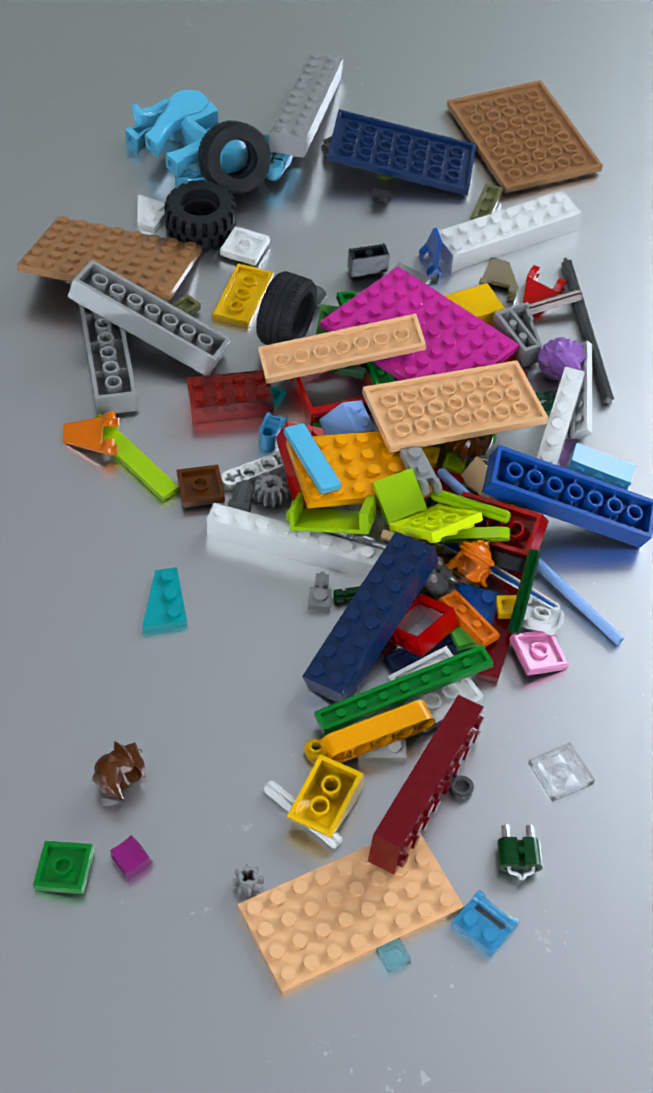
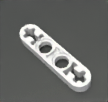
[221,451,285,492]

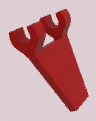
[523,265,567,319]

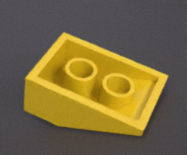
[287,754,364,838]

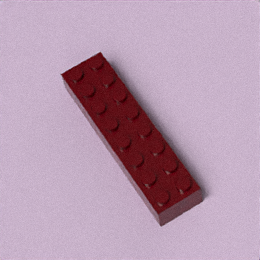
[368,695,485,875]

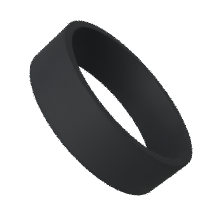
[491,549,539,573]

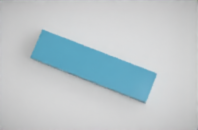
[283,423,342,494]

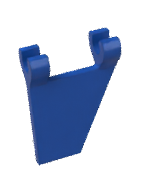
[419,228,443,280]

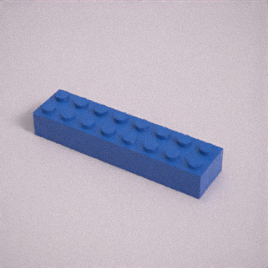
[482,445,653,548]

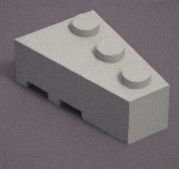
[492,302,542,368]

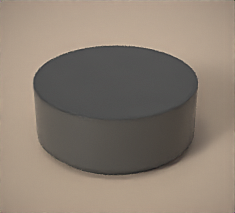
[449,776,474,801]

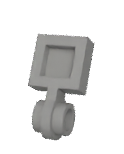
[307,571,332,612]

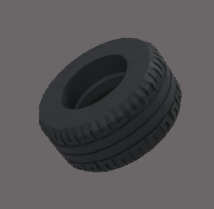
[197,120,271,194]

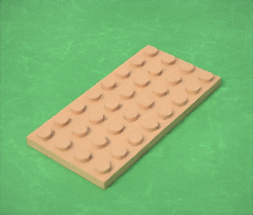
[362,361,549,453]
[238,832,464,996]

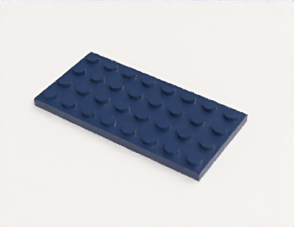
[327,109,476,196]

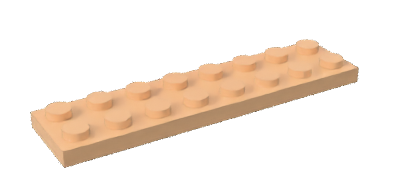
[258,314,426,384]

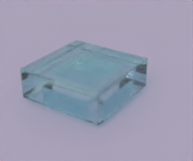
[376,938,412,974]

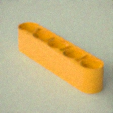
[320,700,435,763]

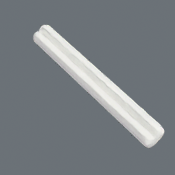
[264,780,342,849]

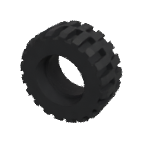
[164,180,236,249]

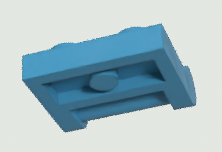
[451,890,520,957]

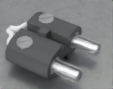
[423,555,459,598]

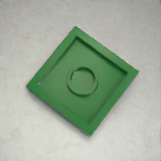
[33,841,95,894]

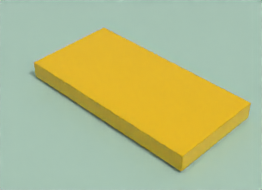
[212,264,274,329]

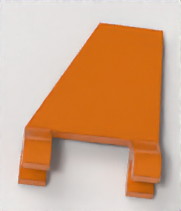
[63,411,120,455]

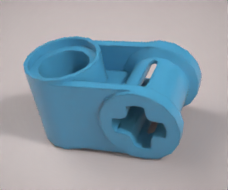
[259,412,288,451]

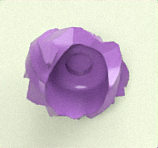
[538,337,587,381]

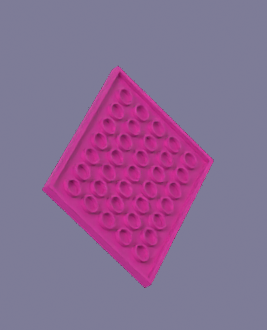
[320,266,519,381]

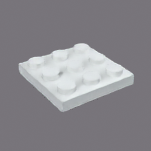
[388,646,484,733]

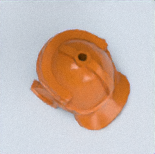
[445,539,494,588]

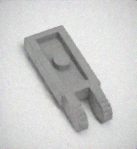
[399,446,442,496]

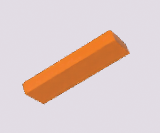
[439,590,500,647]

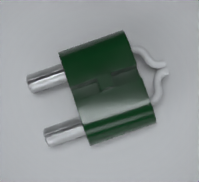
[497,824,543,880]

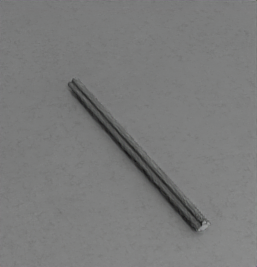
[561,258,614,405]

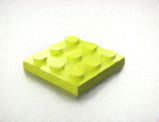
[389,504,483,543]

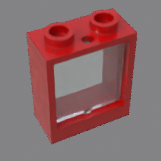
[389,594,459,657]

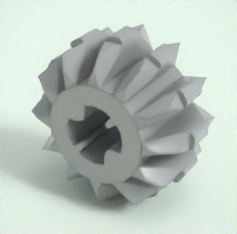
[253,472,290,508]

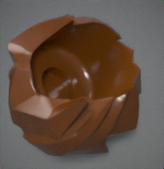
[443,434,493,463]
[92,741,145,800]

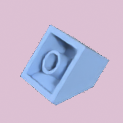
[319,400,375,435]

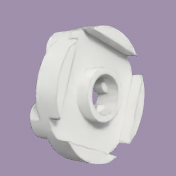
[522,599,565,635]

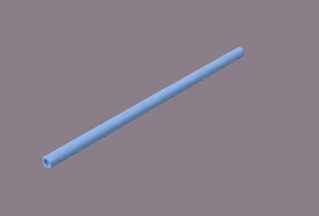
[436,467,625,645]

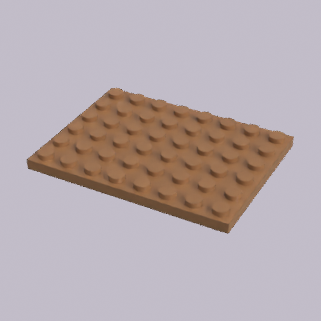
[447,80,603,194]
[17,216,202,302]

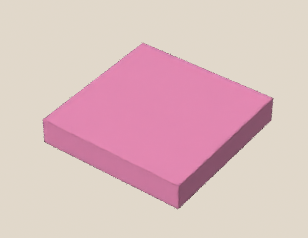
[509,631,569,675]

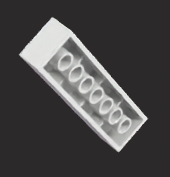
[438,190,582,273]

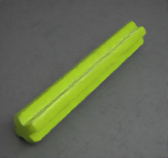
[431,490,511,523]

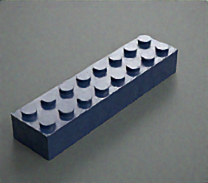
[302,532,439,702]

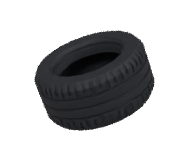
[256,271,317,345]

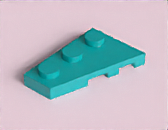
[142,567,187,633]

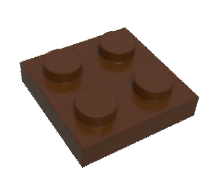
[176,464,225,508]

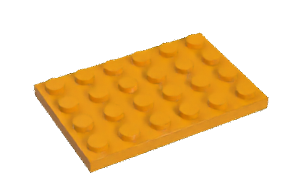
[286,431,433,508]

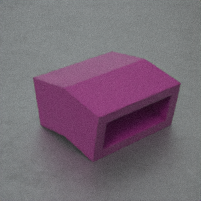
[110,835,153,880]

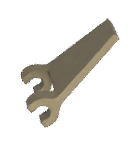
[479,257,519,302]

